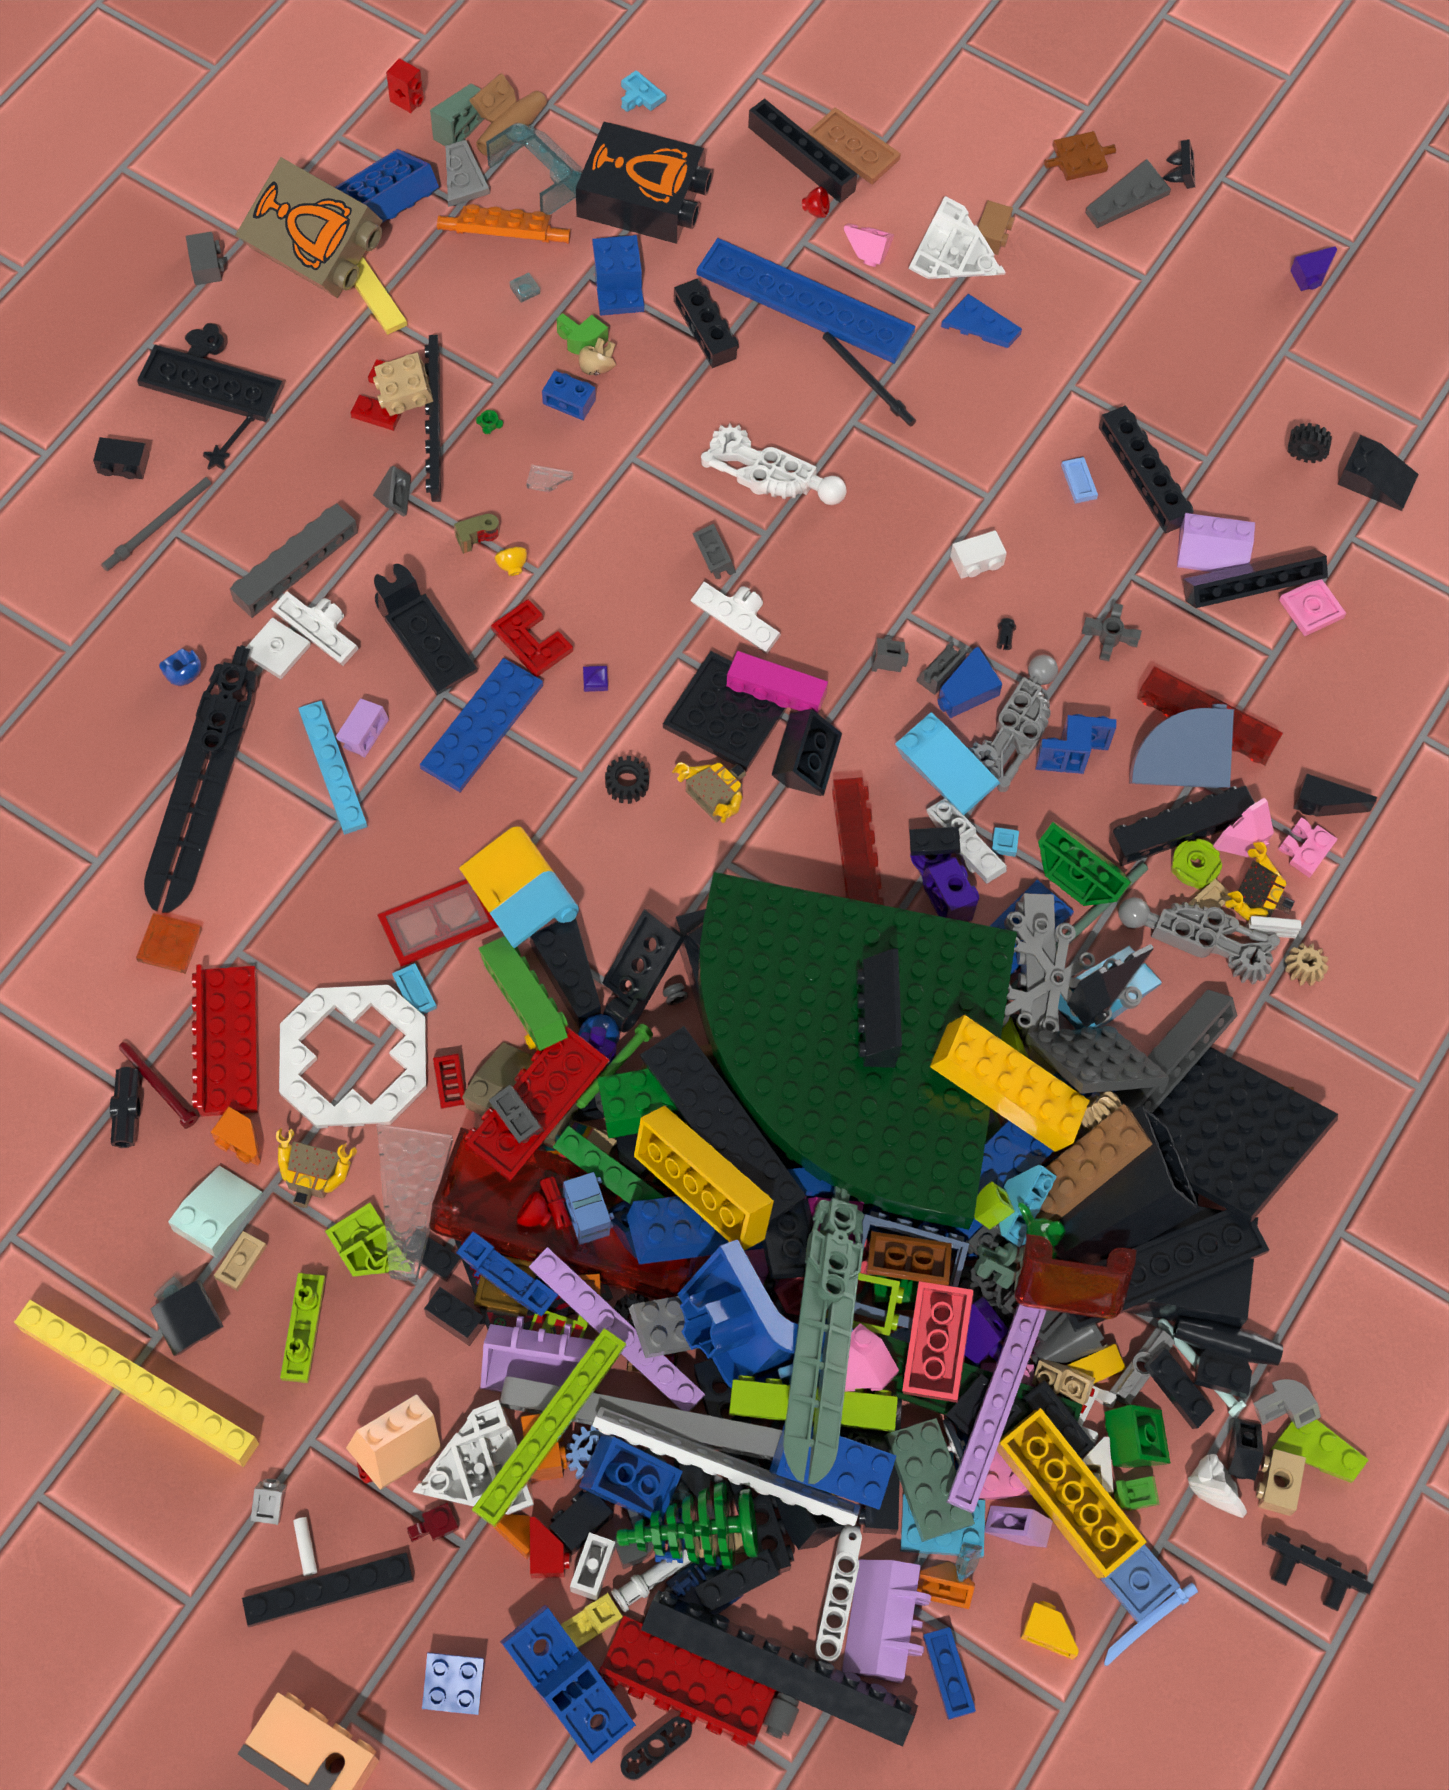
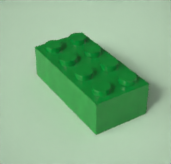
[597,1069,687,1139]

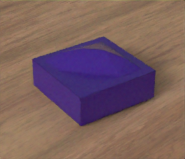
[583,666,608,692]

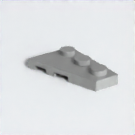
[445,140,490,207]

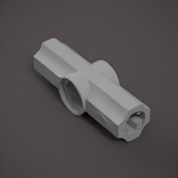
[1110,1328,1175,1405]

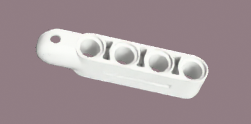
[815,1524,862,1664]

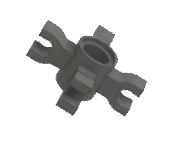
[1082,603,1142,662]

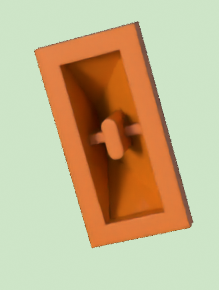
[490,1514,530,1559]
[917,1561,975,1609]

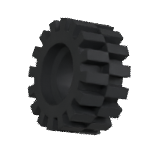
[1288,423,1332,463]
[605,756,649,804]

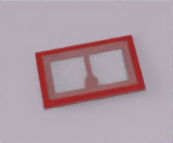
[377,879,499,967]

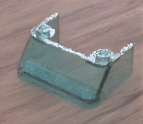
[486,123,583,215]

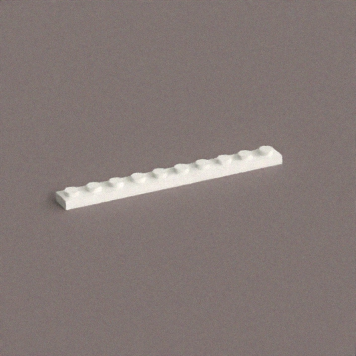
[592,1407,860,1526]

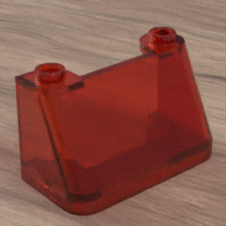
[1014,1234,1136,1319]

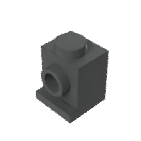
[871,638,909,672]

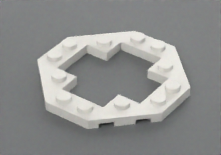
[279,985,427,1128]

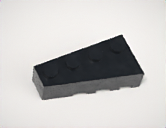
[530,918,601,1028]

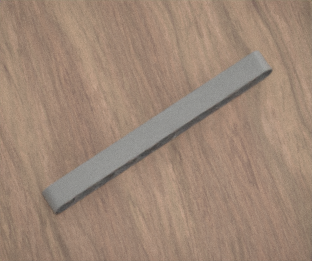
[500,1377,782,1461]

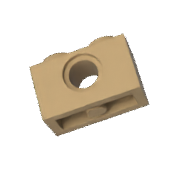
[1256,1449,1306,1516]

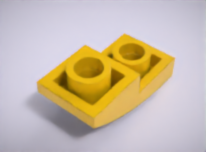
[1066,1343,1126,1383]

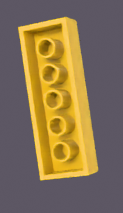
[930,1015,1090,1152]
[634,1106,774,1251]
[996,1408,1147,1579]

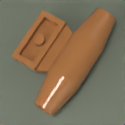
[469,73,547,156]

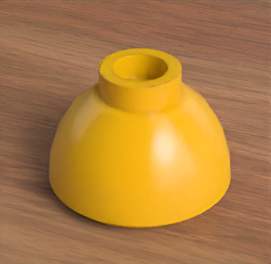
[494,547,527,576]

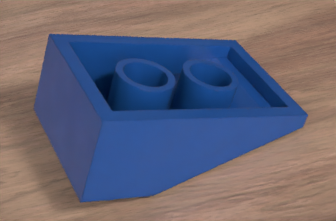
[579,1435,683,1520]

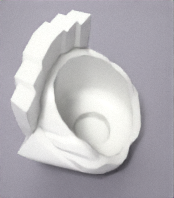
[1188,1454,1247,1518]

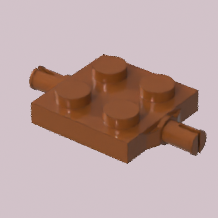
[1044,131,1116,181]

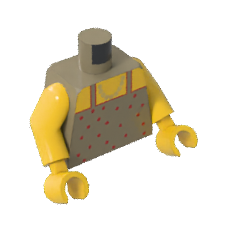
[672,762,746,823]
[276,1128,357,1208]

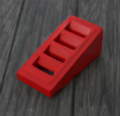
[433,1054,465,1109]

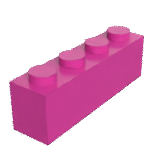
[727,651,828,713]

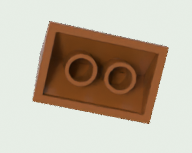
[865,1231,952,1286]

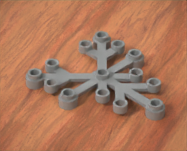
[1003,912,1142,1033]

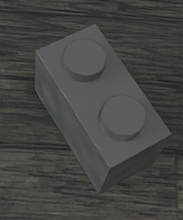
[186,232,224,285]

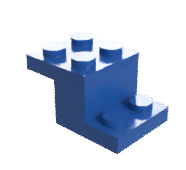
[592,235,644,316]
[1035,714,1117,774]

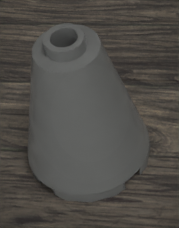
[1030,1318,1108,1366]

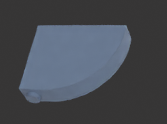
[1129,704,1234,788]

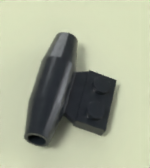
[1173,1316,1283,1399]

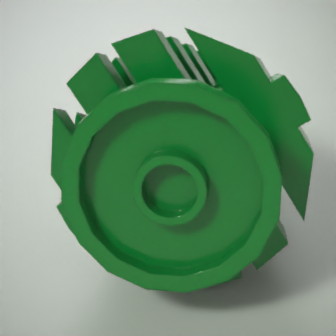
[616,1482,758,1570]

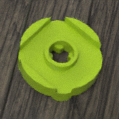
[1171,839,1222,889]

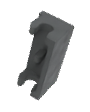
[692,524,736,579]
[916,641,967,695]
[489,1085,544,1144]

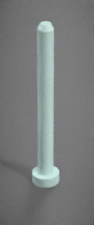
[1157,1318,1247,1418]

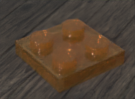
[136,913,202,974]

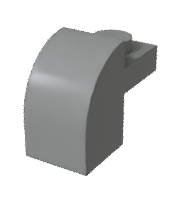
[1253,1379,1321,1429]

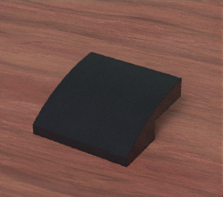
[150,1280,224,1356]

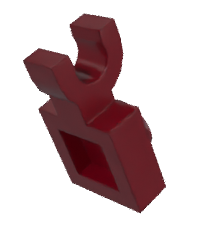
[407,1503,458,1542]

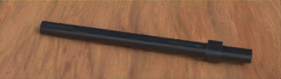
[822,332,916,427]

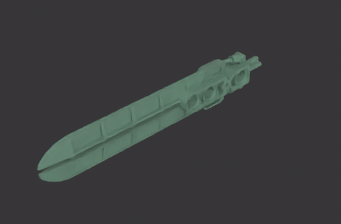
[783,1186,864,1484]

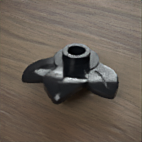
[185,323,225,358]

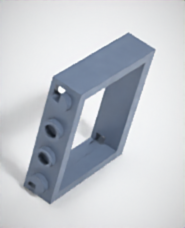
[854,1211,969,1329]

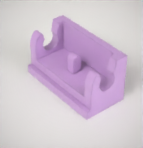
[336,698,389,758]

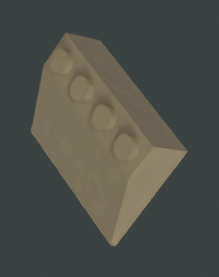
[462,1042,580,1151]

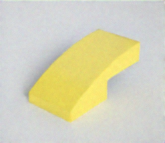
[560,1593,623,1649]

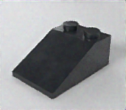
[1338,435,1419,511]

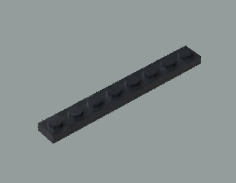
[425,335,441,502]

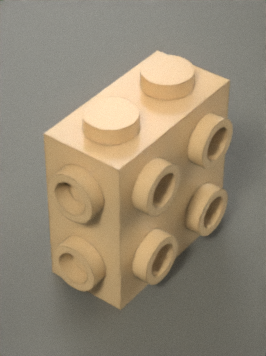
[373,352,433,416]

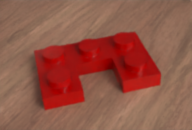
[350,359,402,431]
[491,599,573,677]

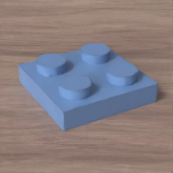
[1100,1544,1180,1623]

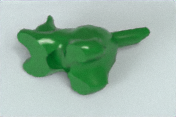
[1018,1202,1066,1277]

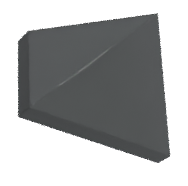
[373,466,411,517]

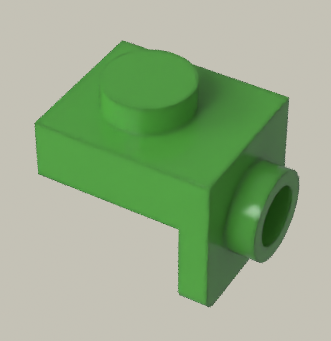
[1114,1476,1160,1511]

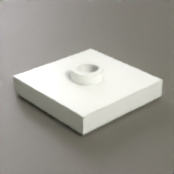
[246,618,311,680]

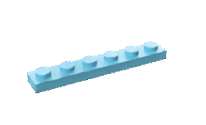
[298,701,367,835]

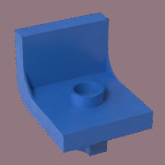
[678,1239,853,1389]

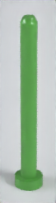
[576,1024,653,1109]

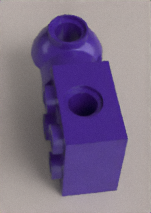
[910,854,979,922]

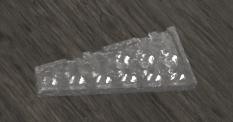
[376,1124,453,1283]

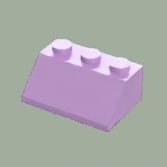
[1177,513,1255,572]

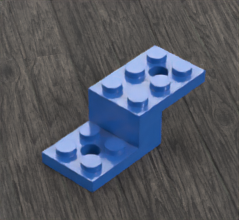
[500,1605,636,1763]

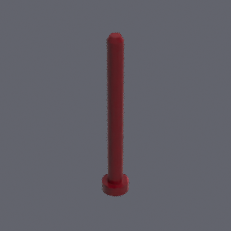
[119,1042,198,1129]

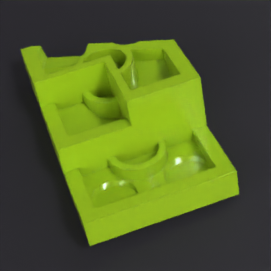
[325,1203,411,1277]

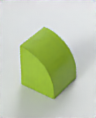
[974,1182,1015,1229]

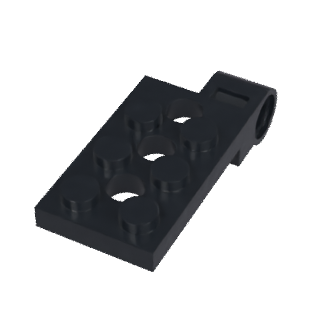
[602,909,685,1033]

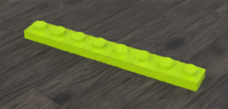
[472,1328,626,1527]

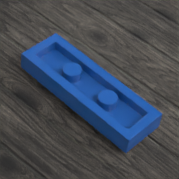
[922,1627,976,1720]

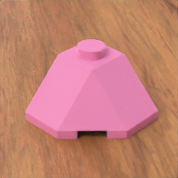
[844,224,894,267]
[1213,798,1274,857]
[845,1323,899,1392]

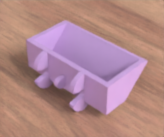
[480,1316,595,1392]
[842,1560,931,1684]

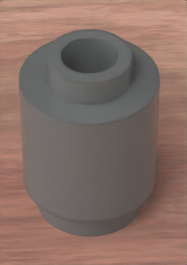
[763,1693,799,1739]

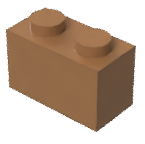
[978,200,1015,255]

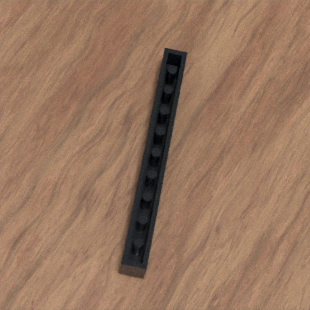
[641,1590,918,1747]

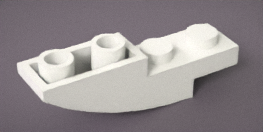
[927,798,1007,884]

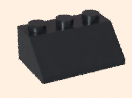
[772,709,842,796]

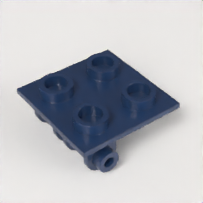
[666,1556,744,1615]

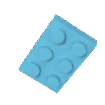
[900,1494,985,1558]

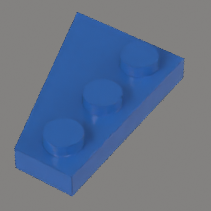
[941,294,1022,348]

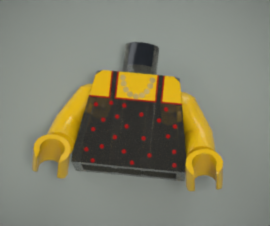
[1225,842,1295,921]

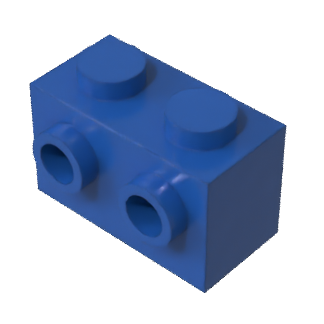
[542,370,596,421]

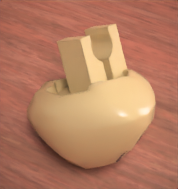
[579,338,616,376]

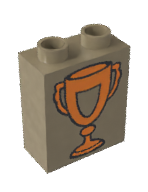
[235,157,383,299]

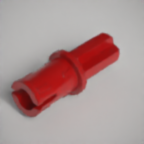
[540,1177,573,1230]

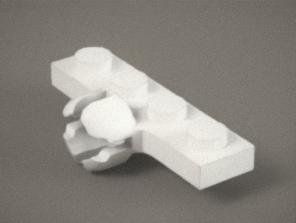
[690,582,781,654]
[271,591,359,666]

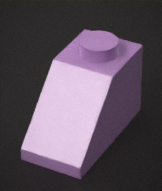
[985,1505,1053,1548]

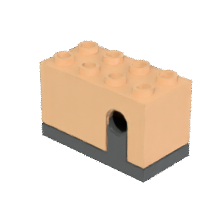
[238,1692,379,1790]

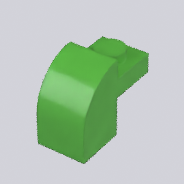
[556,313,608,355]

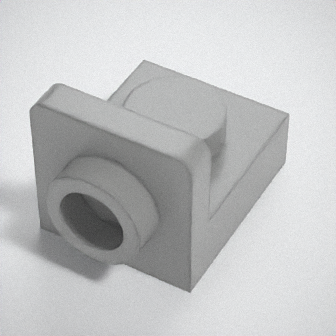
[251,1479,287,1525]

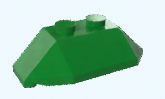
[1038,822,1132,906]

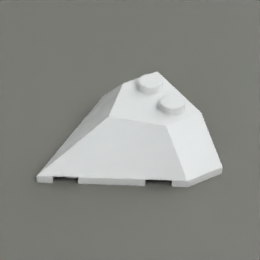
[908,196,1006,279]
[413,1400,534,1515]

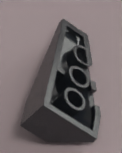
[1067,944,1154,1028]
[762,1459,846,1550]

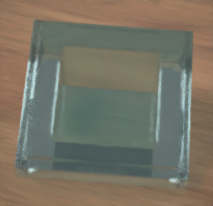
[956,1542,983,1582]

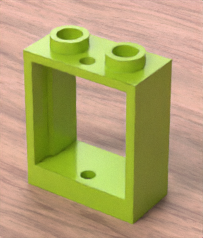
[826,1273,904,1336]

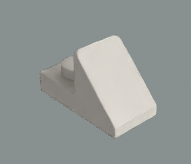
[1082,1437,1113,1495]

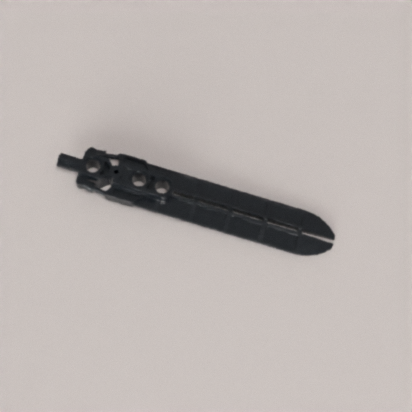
[144,645,257,913]

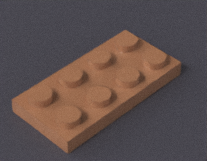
[807,107,901,185]

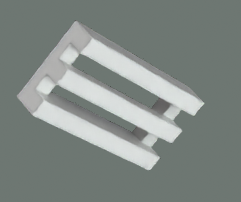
[1246,916,1301,938]

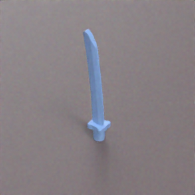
[1104,1583,1198,1666]

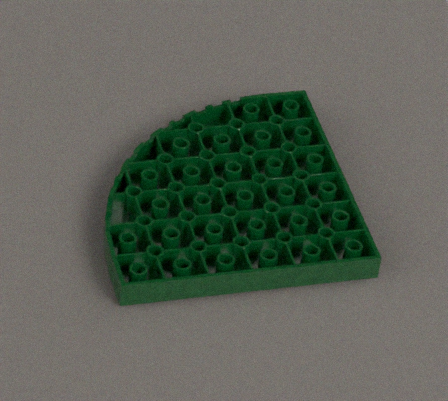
[698,872,1017,1230]

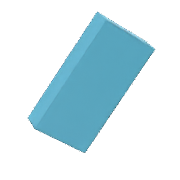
[392,963,437,1015]

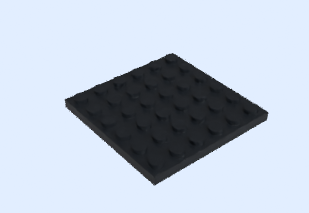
[1152,1047,1338,1223]

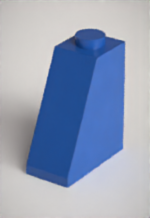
[938,647,1002,718]

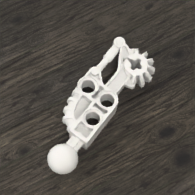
[701,423,847,505]

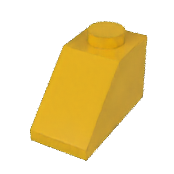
[1021,1601,1079,1660]

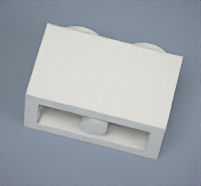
[950,530,1007,579]
[570,1532,616,1601]

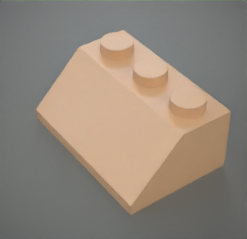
[346,1394,441,1490]

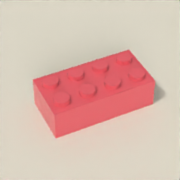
[902,1281,974,1403]

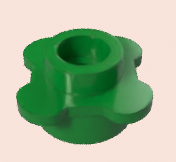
[476,410,503,434]

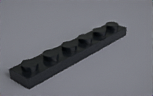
[242,1553,414,1627]

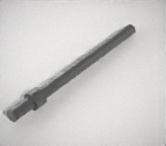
[101,477,211,571]

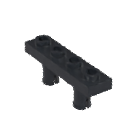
[1262,1532,1374,1611]

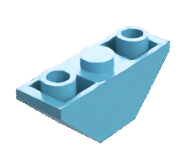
[999,1165,1057,1247]

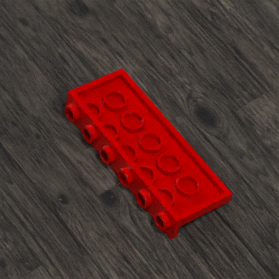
[192,964,258,1117]
[464,1026,610,1182]
[598,1616,776,1747]

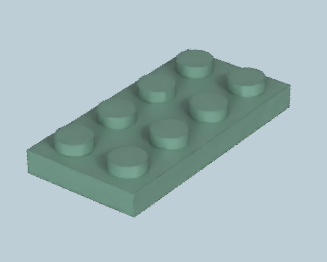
[884,1418,975,1542]

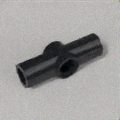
[110,1067,140,1148]

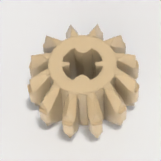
[1285,943,1329,986]
[1081,1091,1122,1131]

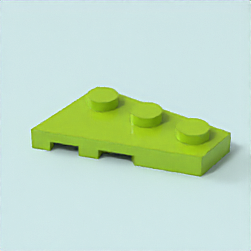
[1269,1419,1369,1483]

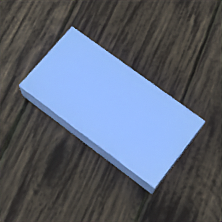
[1061,457,1098,504]

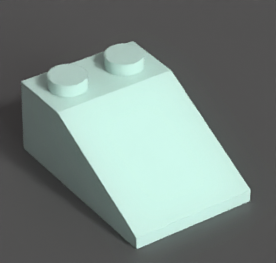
[168,1166,263,1258]

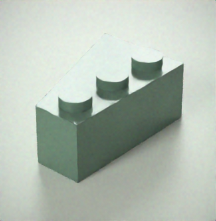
[430,83,484,146]

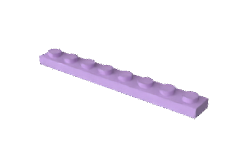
[529,1247,705,1412]
[946,1297,1048,1513]

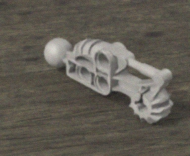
[968,654,1058,792]
[1118,897,1280,985]

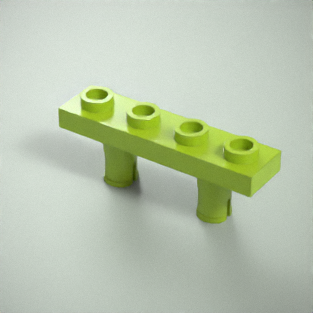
[280,1273,326,1383]

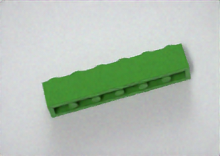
[478,936,568,1051]

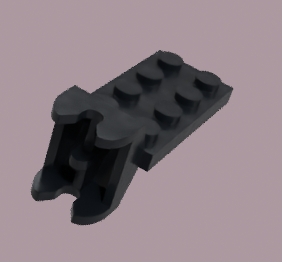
[374,564,477,696]

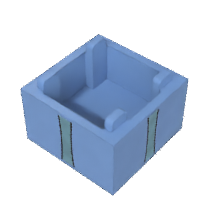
[563,1172,614,1245]

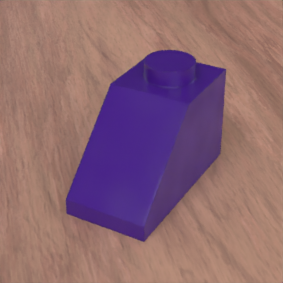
[1290,246,1337,291]

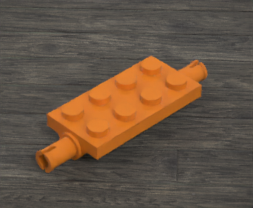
[437,204,571,244]

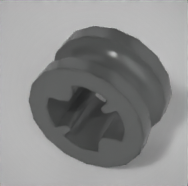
[663,983,688,1005]

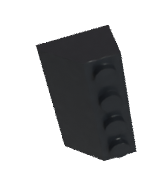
[856,949,902,1068]

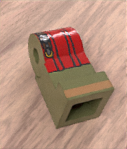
[454,514,499,554]

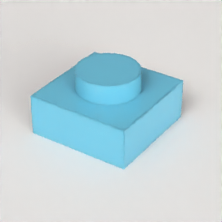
[991,827,1019,857]

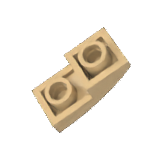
[1032,1359,1095,1405]

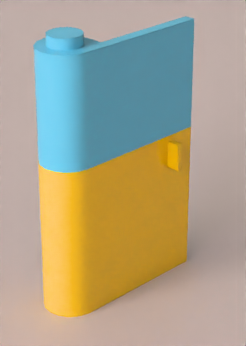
[459,826,579,948]

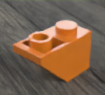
[211,1107,261,1166]

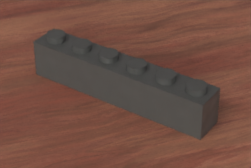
[230,503,358,618]

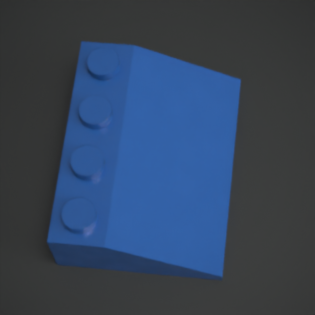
[335,149,439,223]

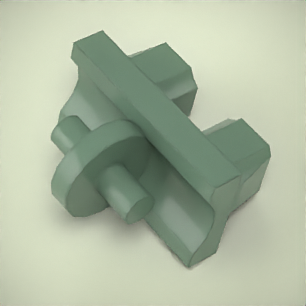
[974,1243,1026,1289]

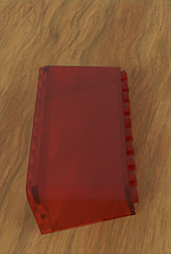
[429,1127,697,1300]

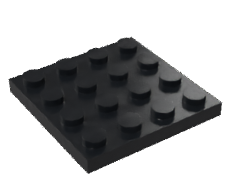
[663,651,788,772]

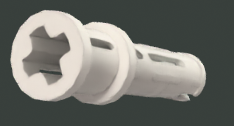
[611,1549,691,1612]

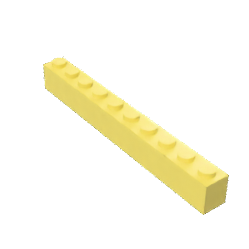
[14,1300,259,1467]

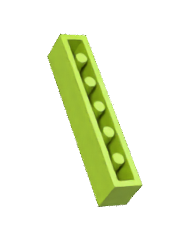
[729,1375,898,1432]

